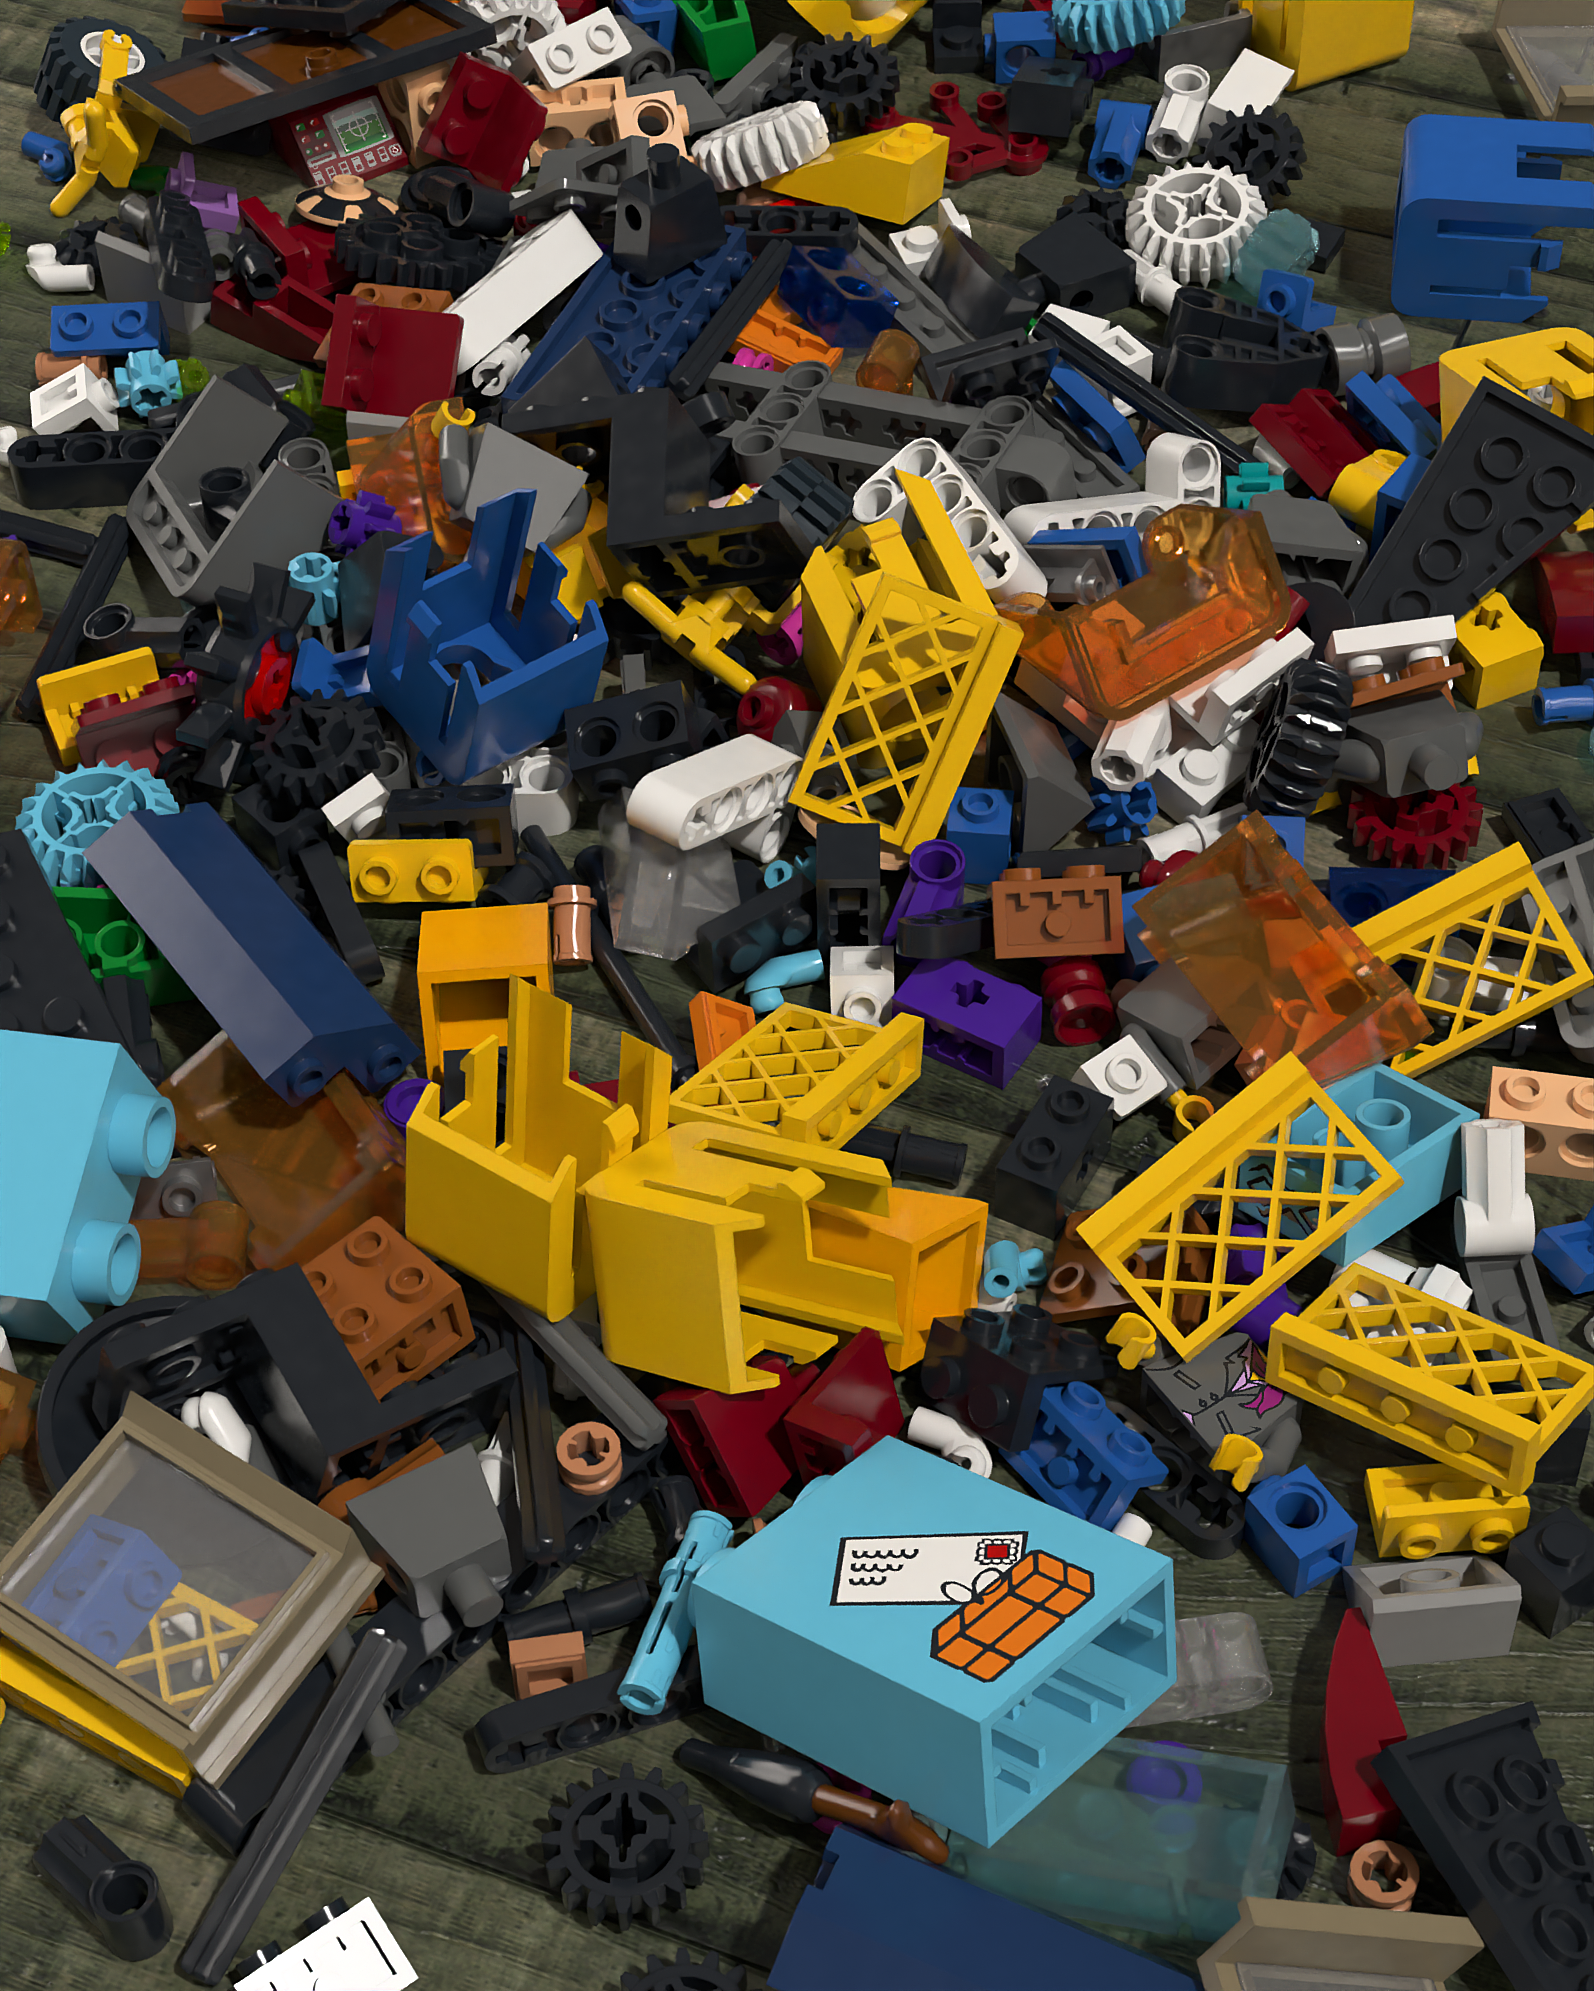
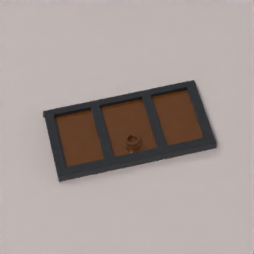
[114,0,497,145]

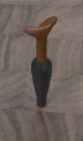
[680,1738,950,1865]

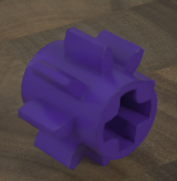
[328,490,402,557]

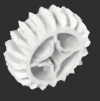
[445,0,567,86]
[691,101,830,192]
[1125,160,1267,289]

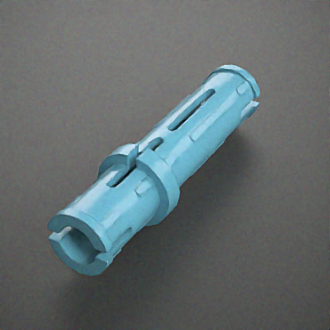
[617,1510,734,1715]

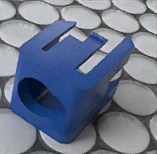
[1391,114,1594,323]
[366,488,609,786]

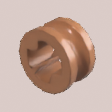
[556,1421,623,1496]
[1347,1840,1419,1912]

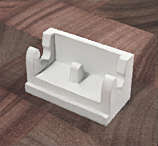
[1195,48,1295,142]

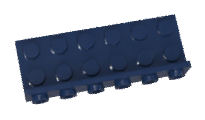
[501,224,752,414]

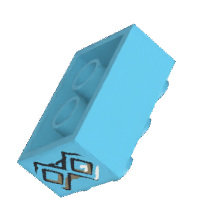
[1238,1059,1480,1268]

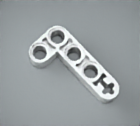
[442,209,603,376]
[1003,432,1221,555]
[852,438,1048,617]
[459,634,580,836]
[626,734,803,863]

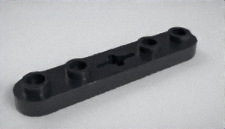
[143,190,217,303]

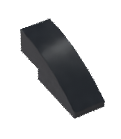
[923,224,1040,339]

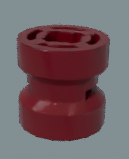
[1040,956,1116,1046]

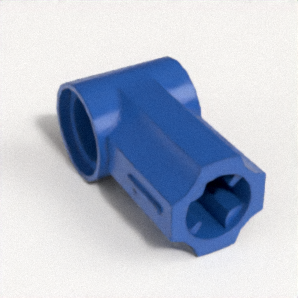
[1088,99,1153,189]

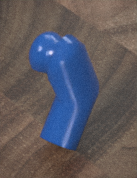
[21,131,75,182]

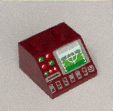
[269,84,409,188]

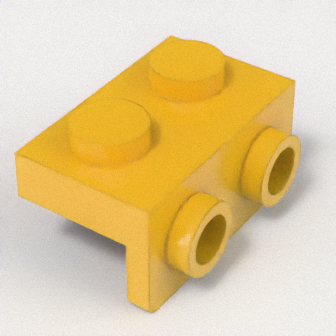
[36,647,160,767]
[347,839,489,904]
[1364,1463,1531,1559]

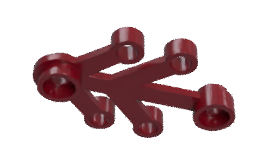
[860,81,1048,181]

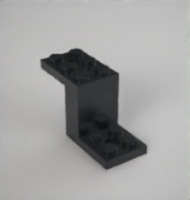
[502,387,815,598]
[92,1262,519,1506]

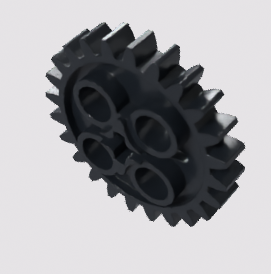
[333,210,505,292]

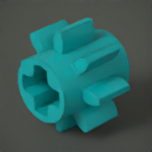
[1223,462,1284,518]

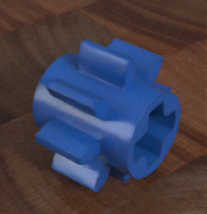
[1084,776,1158,846]

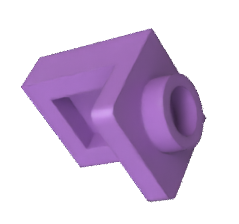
[165,151,239,233]

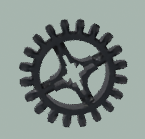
[1243,658,1354,820]

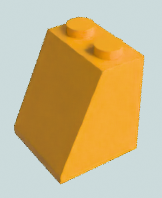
[417,903,554,1088]
[764,1187,989,1372]

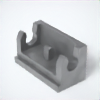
[1139,0,1253,83]

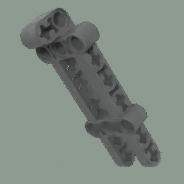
[691,360,1077,530]

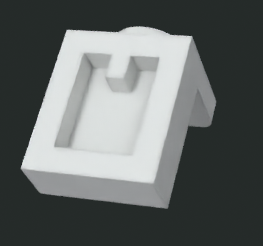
[889,198,971,279]
[30,363,120,435]
[321,773,390,844]
[830,946,895,1028]
[1070,1034,1167,1121]

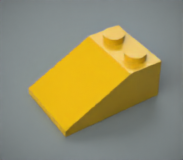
[761,123,950,225]

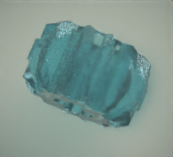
[1232,208,1320,298]

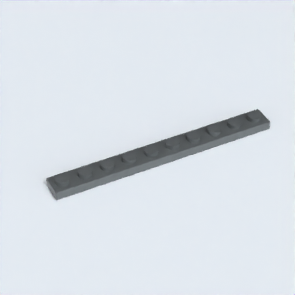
[816,221,1140,499]

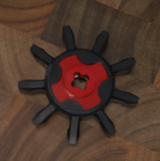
[176,562,316,792]

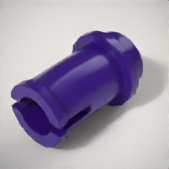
[1071,47,1135,82]

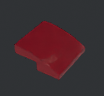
[1248,388,1382,498]

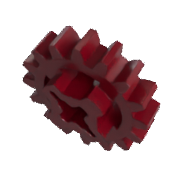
[1346,782,1484,874]

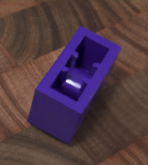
[891,957,1042,1090]

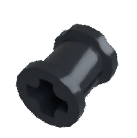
[475,851,556,908]

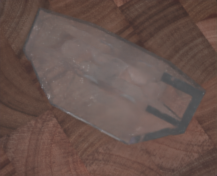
[597,787,741,961]

